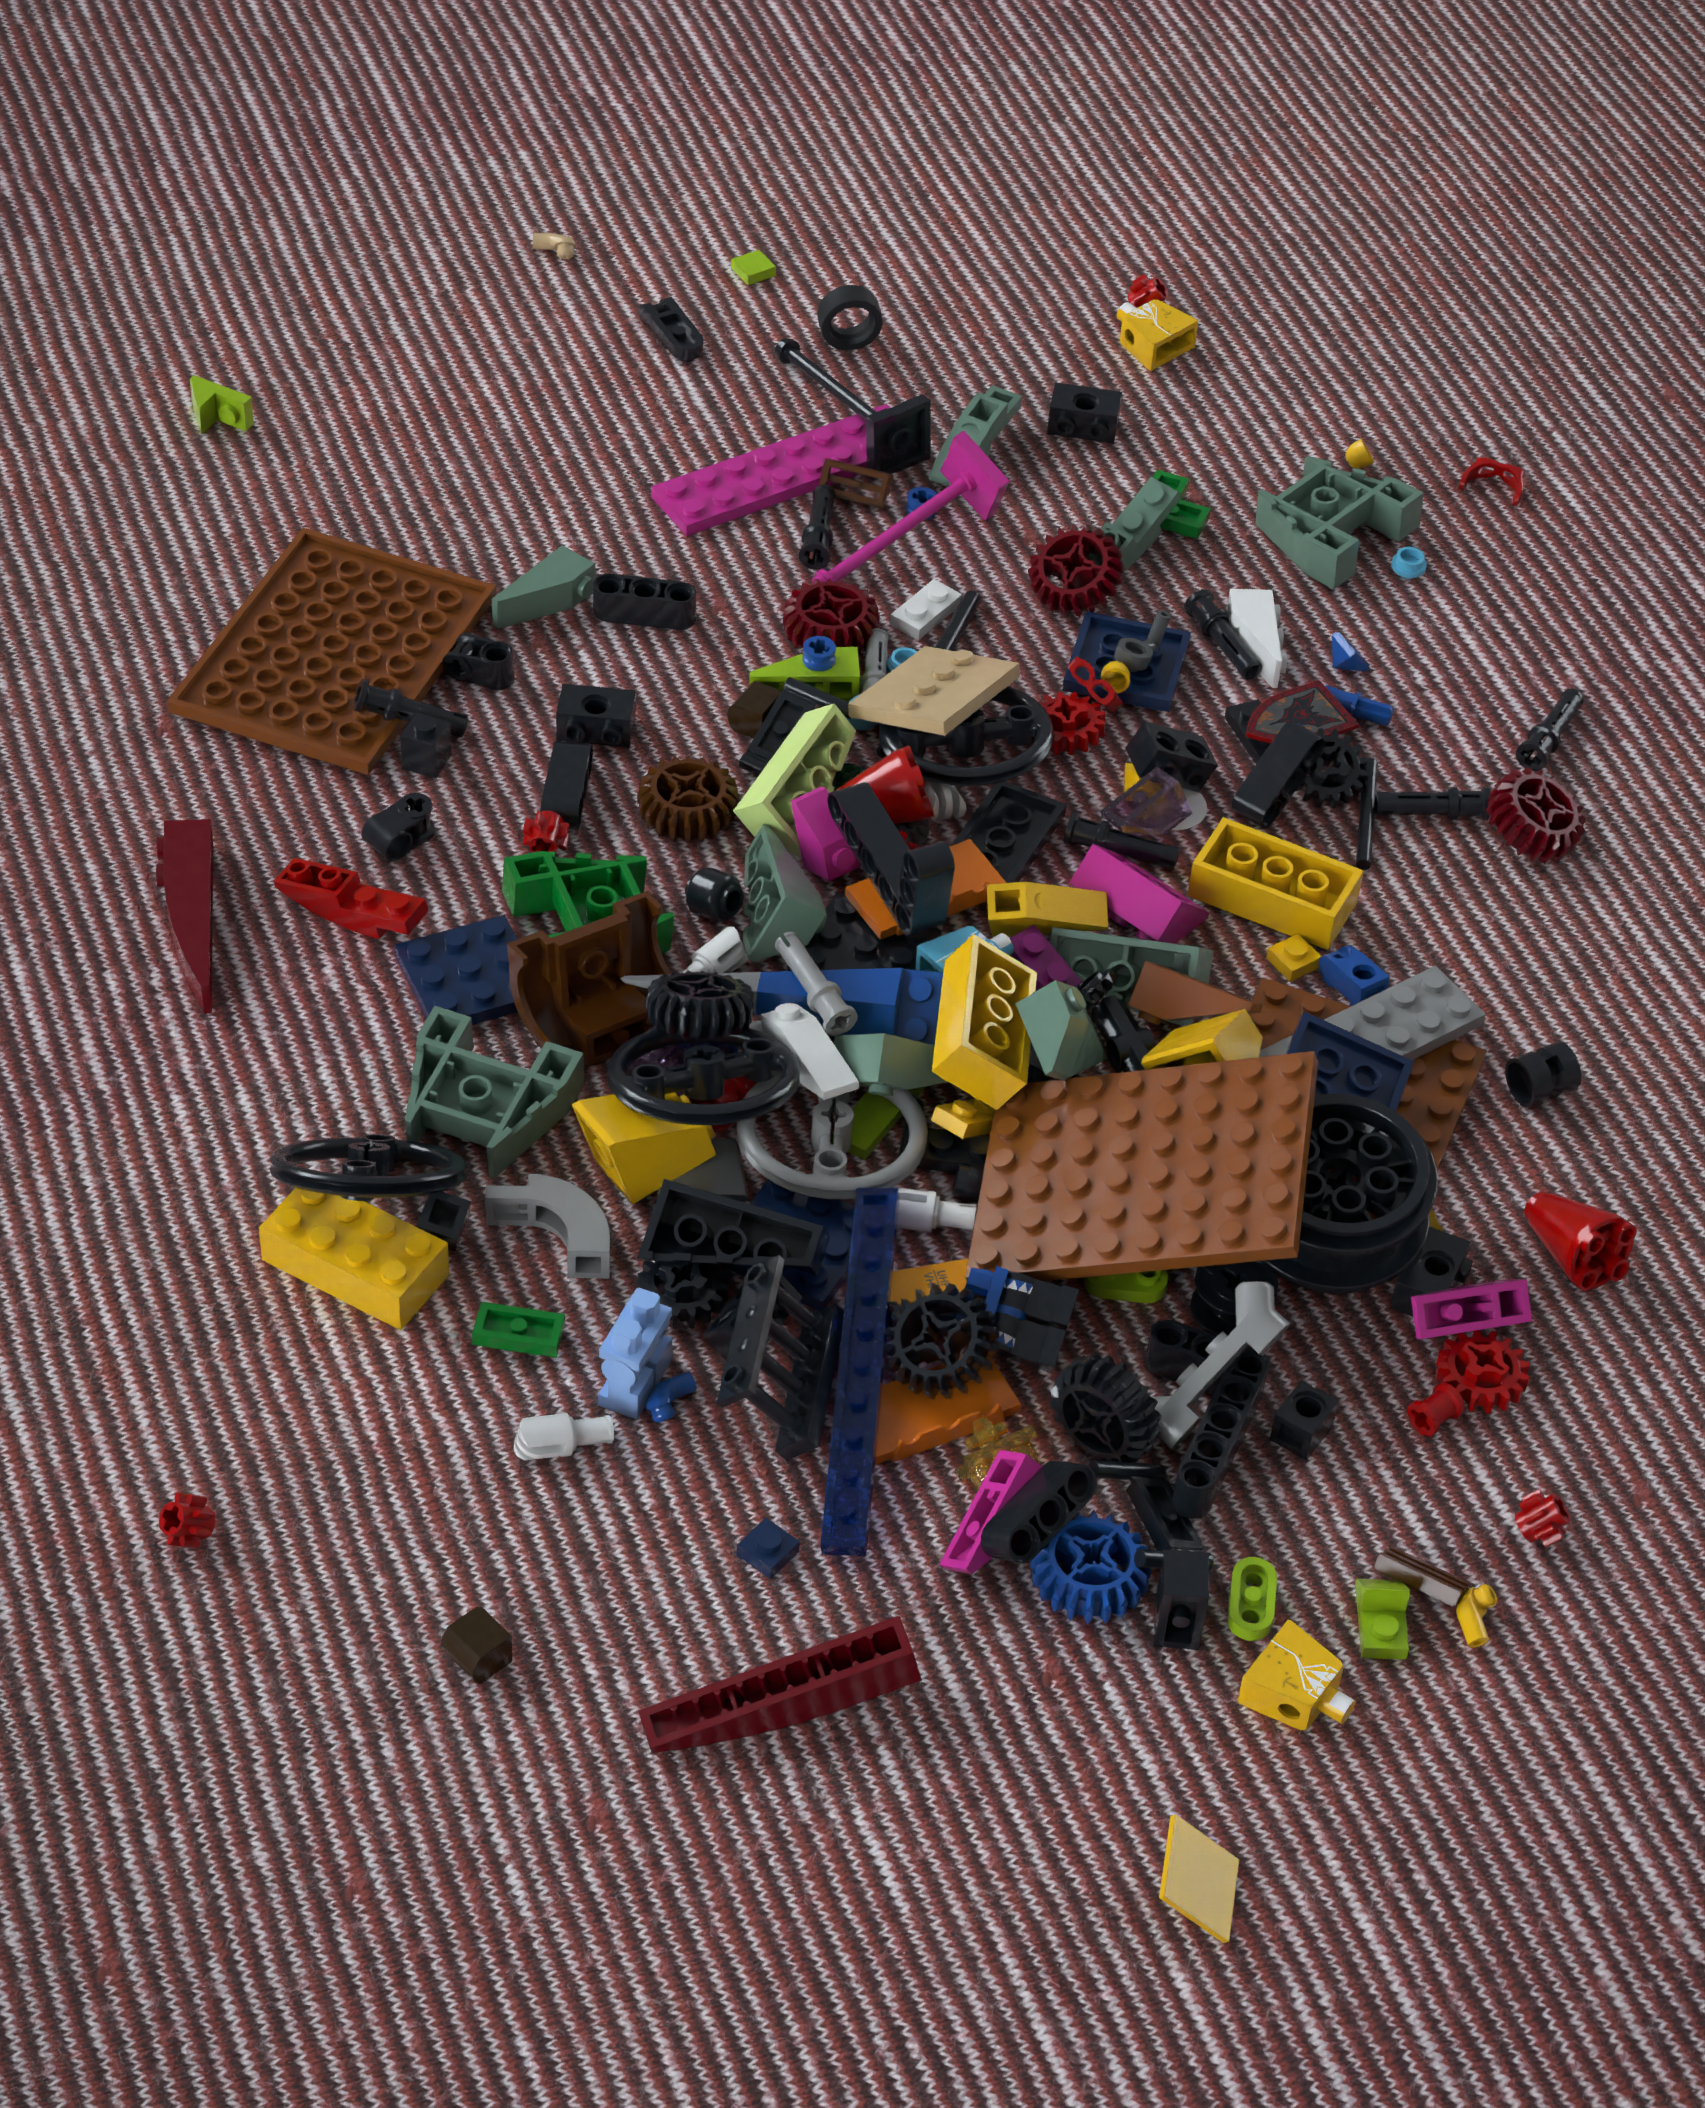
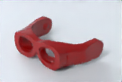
[1458,457,1525,506]
[1068,656,1124,714]

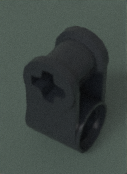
[442,633,515,690]
[361,793,435,862]

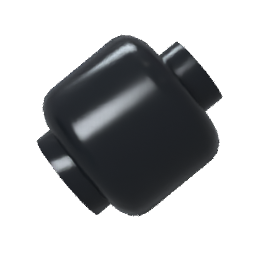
[685,868,744,922]

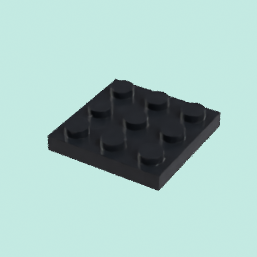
[787,893,942,971]

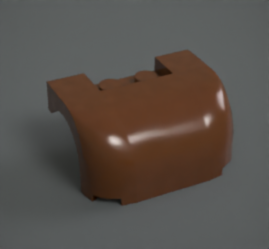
[507,891,671,1068]

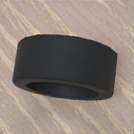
[817,285,883,350]

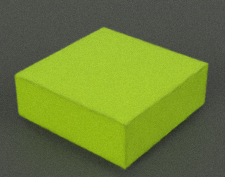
[731,250,776,285]

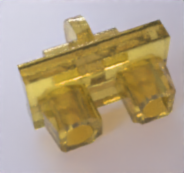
[955,1417,1040,1490]

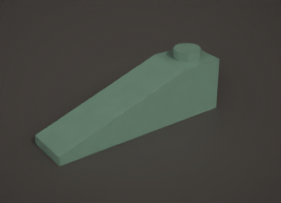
[743,824,827,962]
[1050,927,1214,1025]
[1015,980,1108,1081]
[834,1033,948,1096]

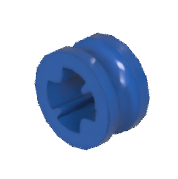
[906,487,937,520]
[802,636,836,671]

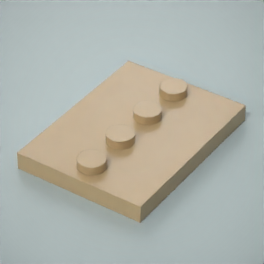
[848,646,1020,736]

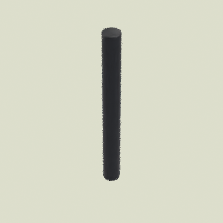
[1356,758,1378,870]

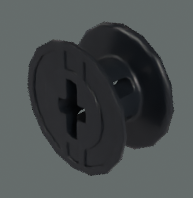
[1190,1261,1279,1336]

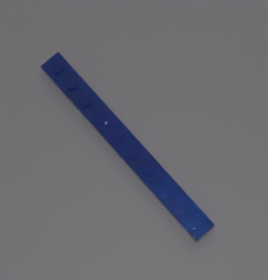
[820,1188,900,1556]

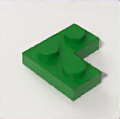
[1153,469,1211,539]

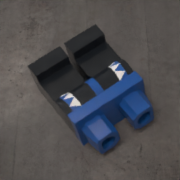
[955,1266,1079,1373]

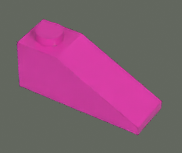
[1411,1279,1532,1339]
[939,1450,1042,1575]

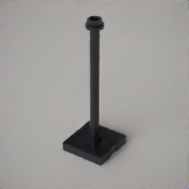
[775,338,931,481]

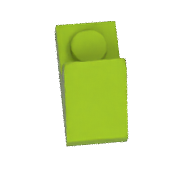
[190,375,254,434]
[1355,1578,1410,1660]

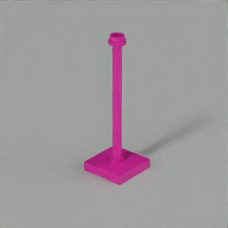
[812,430,1010,585]

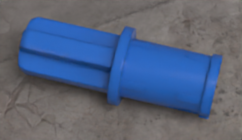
[1325,685,1393,726]

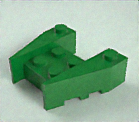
[502,851,674,954]

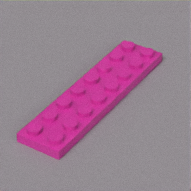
[651,404,890,536]

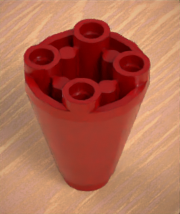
[835,746,934,823]
[1524,1191,1637,1291]

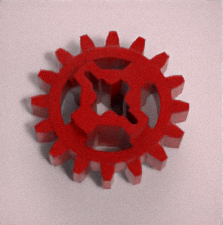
[1032,692,1105,755]
[1435,1330,1530,1414]

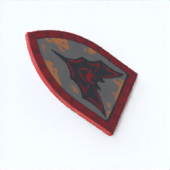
[1246,680,1359,743]

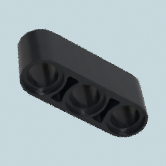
[593,574,696,630]
[1232,720,1325,829]
[540,741,593,830]
[981,1460,1097,1564]

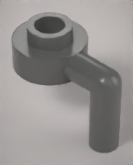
[1114,610,1171,672]

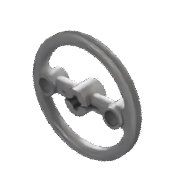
[737,1071,928,1199]

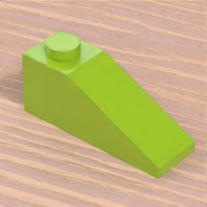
[749,647,860,702]

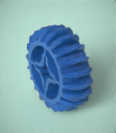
[1030,1510,1152,1625]

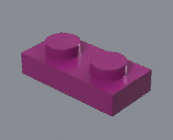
[1009,925,1082,991]

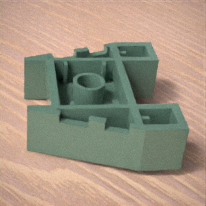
[1255,456,1424,589]
[405,1006,585,1179]

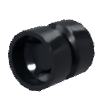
[1505,1041,1582,1107]

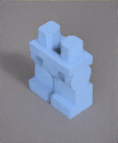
[598,1288,672,1420]

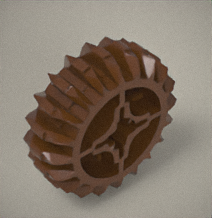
[637,755,739,844]

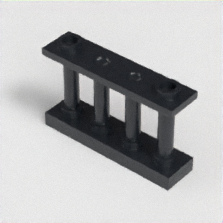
[717,1255,846,1461]

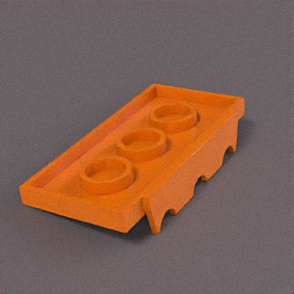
[845,839,1006,940]
[839,1356,1021,1465]

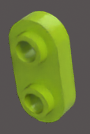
[1084,1270,1168,1303]
[1227,1557,1277,1641]

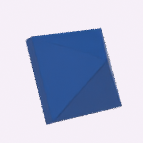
[1332,632,1370,672]

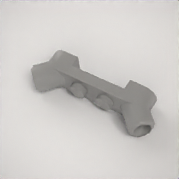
[1150,1282,1290,1450]

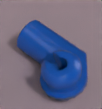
[646,1371,697,1423]

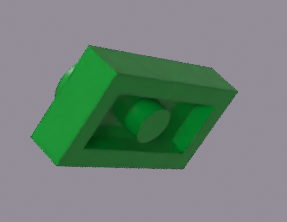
[472,1302,565,1358]

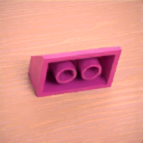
[1069,844,1210,944]

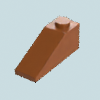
[1129,961,1263,1025]

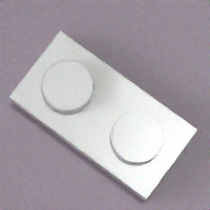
[890,579,962,641]

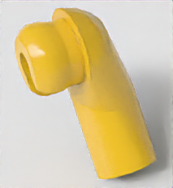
[1456,1584,1497,1648]

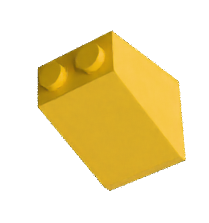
[1141,1009,1263,1070]
[571,1092,716,1205]

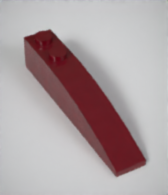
[156,819,214,1014]
[638,1616,922,1753]

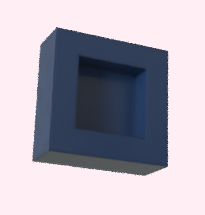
[737,1517,800,1579]

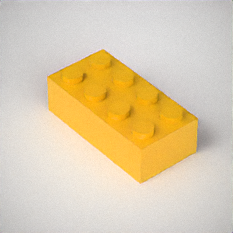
[1187,817,1364,950]
[932,934,1037,1110]
[259,1188,449,1330]

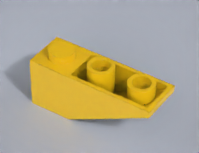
[987,882,1109,937]

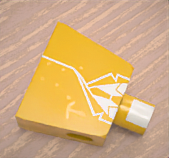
[1117,300,1199,371]
[1237,1619,1356,1731]

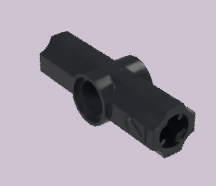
[1091,995,1156,1072]

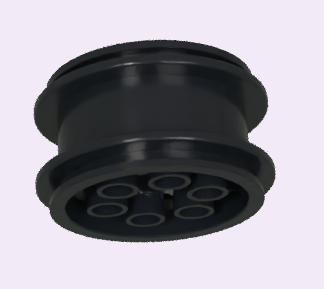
[1265,1094,1438,1294]

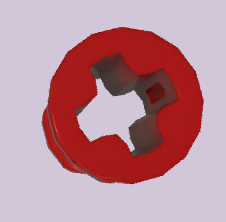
[1407,1382,1465,1437]

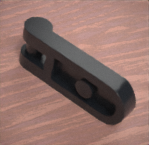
[638,297,704,362]

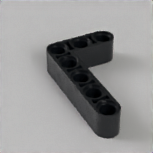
[827,782,955,936]
[1144,1320,1270,1519]

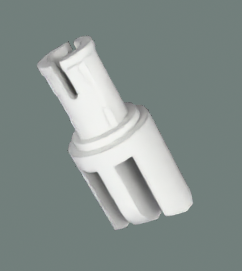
[923,756,967,821]
[681,927,748,973]
[883,1187,977,1233]
[514,1412,614,1460]

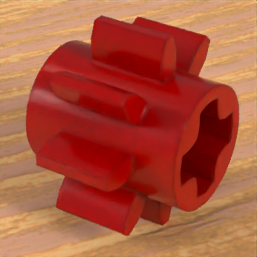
[1127,274,1168,308]
[522,811,570,855]
[1515,1489,1571,1548]
[159,1492,215,1549]

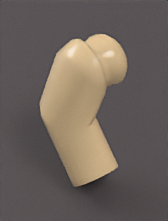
[533,233,576,259]

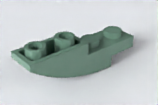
[929,385,1022,487]
[1089,477,1181,574]

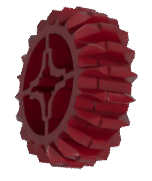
[1028,524,1125,618]
[782,578,880,655]
[1486,767,1586,864]

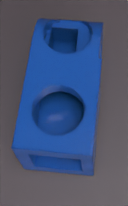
[1319,945,1390,1006]

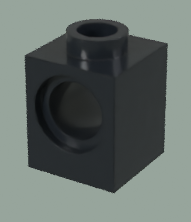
[1270,1381,1338,1460]

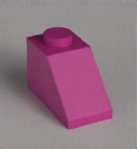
[791,786,860,881]

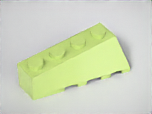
[733,704,856,859]

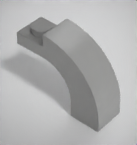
[485,1173,610,1279]

